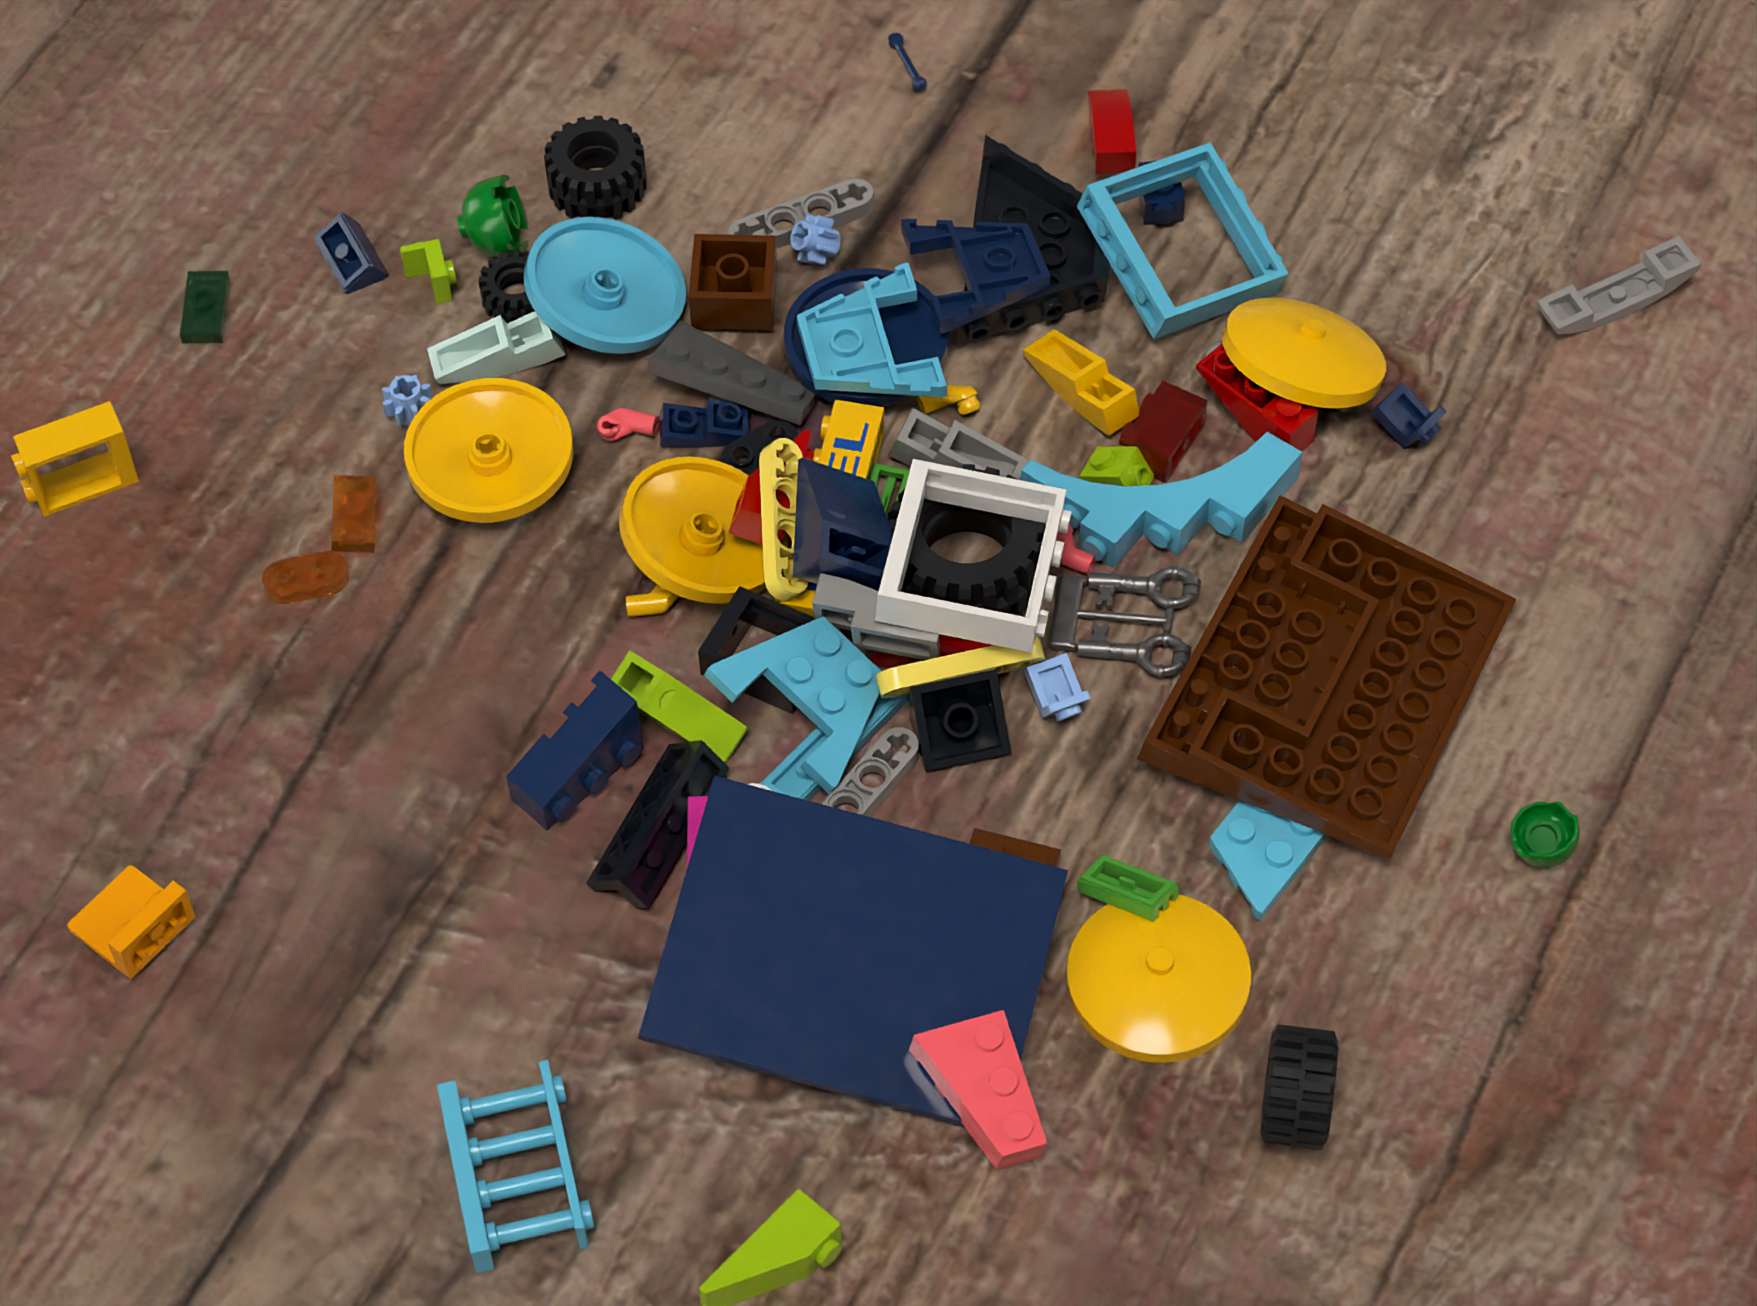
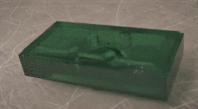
[180,271,230,344]

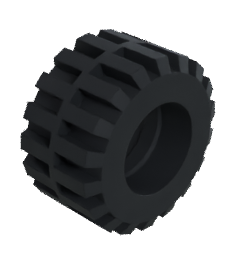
[544,116,647,219]
[1260,1024,1338,1150]

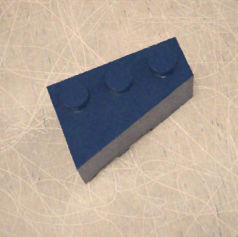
[506,671,643,830]

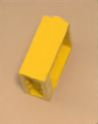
[11,401,139,517]

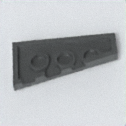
[647,320,817,425]

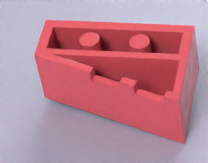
[909,1010,1048,1170]

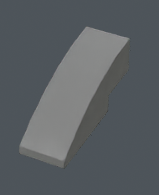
[888,408,1028,480]
[812,573,941,660]

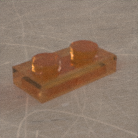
[331,475,376,553]

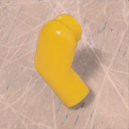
[917,385,980,415]
[626,585,679,617]

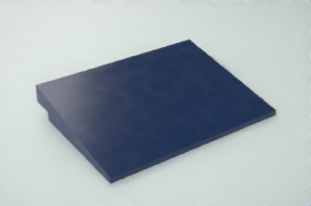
[638,776,1068,1127]

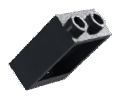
[698,586,815,714]

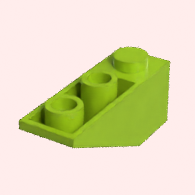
[611,650,749,764]

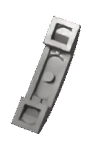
[1536,236,1701,334]

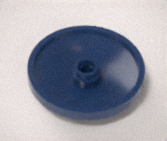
[784,268,949,407]

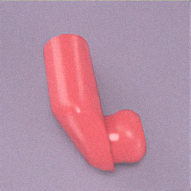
[596,408,660,441]
[1057,524,1096,575]

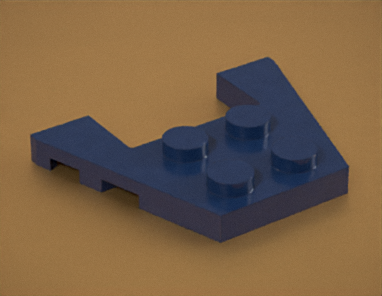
[901,219,1050,333]

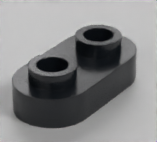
[721,420,798,475]

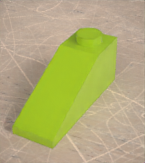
[699,1188,842,1306]

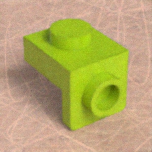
[400,239,457,304]
[1079,446,1154,486]

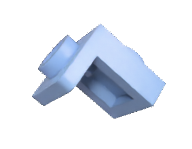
[1023,653,1091,721]

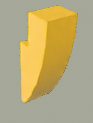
[1023,329,1141,436]

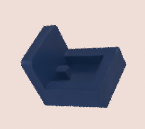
[1371,382,1447,449]

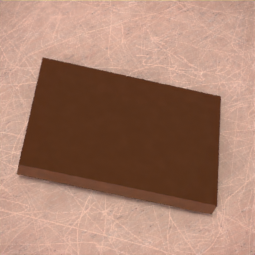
[1137,495,1516,859]

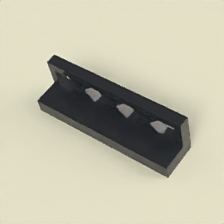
[586,740,730,909]

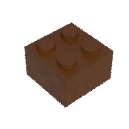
[689,234,778,330]

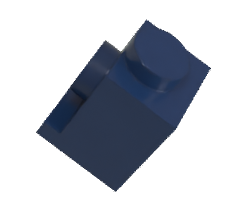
[1138,161,1185,225]

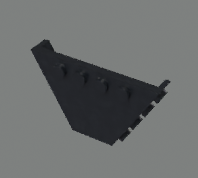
[956,135,1110,347]

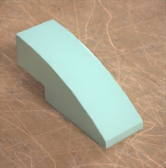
[427,311,566,384]

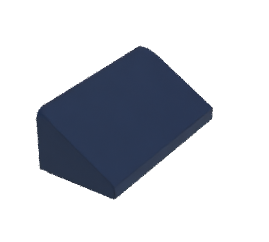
[313,212,389,294]

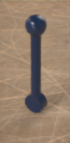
[888,33,927,92]

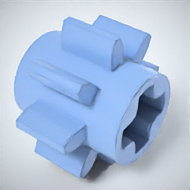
[790,214,841,265]
[382,374,433,426]

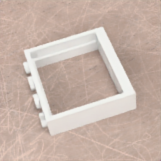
[875,459,1071,653]

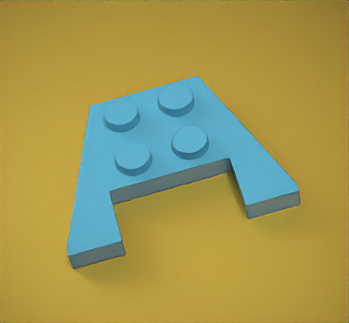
[797,262,947,397]
[704,616,881,794]

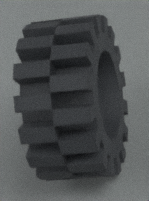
[479,250,535,324]

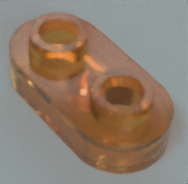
[262,551,349,604]

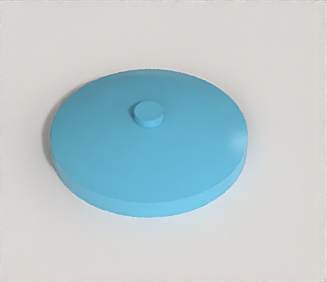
[524,217,686,354]

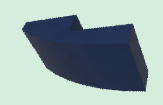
[660,398,749,448]

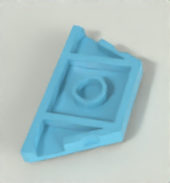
[1209,800,1329,921]

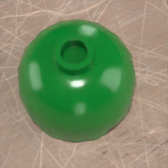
[457,175,528,257]

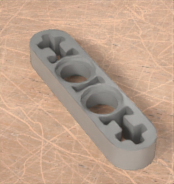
[728,178,874,249]
[822,727,919,817]

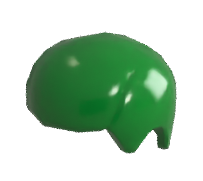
[1510,801,1580,868]

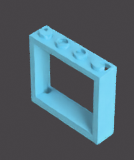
[1077,142,1289,339]

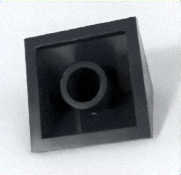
[909,667,1012,772]

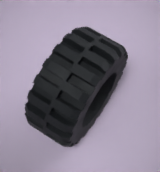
[888,464,1046,616]

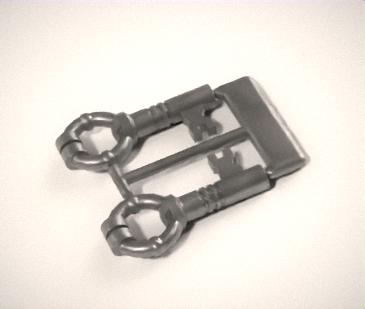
[1048,566,1201,677]

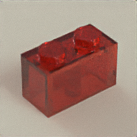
[1119,381,1207,483]

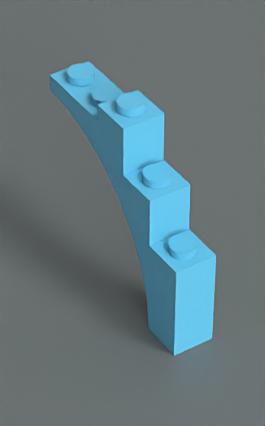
[1021,432,1302,568]

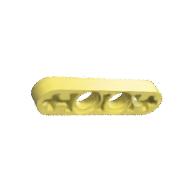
[759,438,808,600]
[875,637,1045,698]

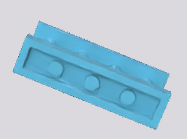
[437,1060,594,1273]

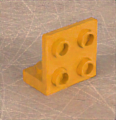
[67,865,195,979]

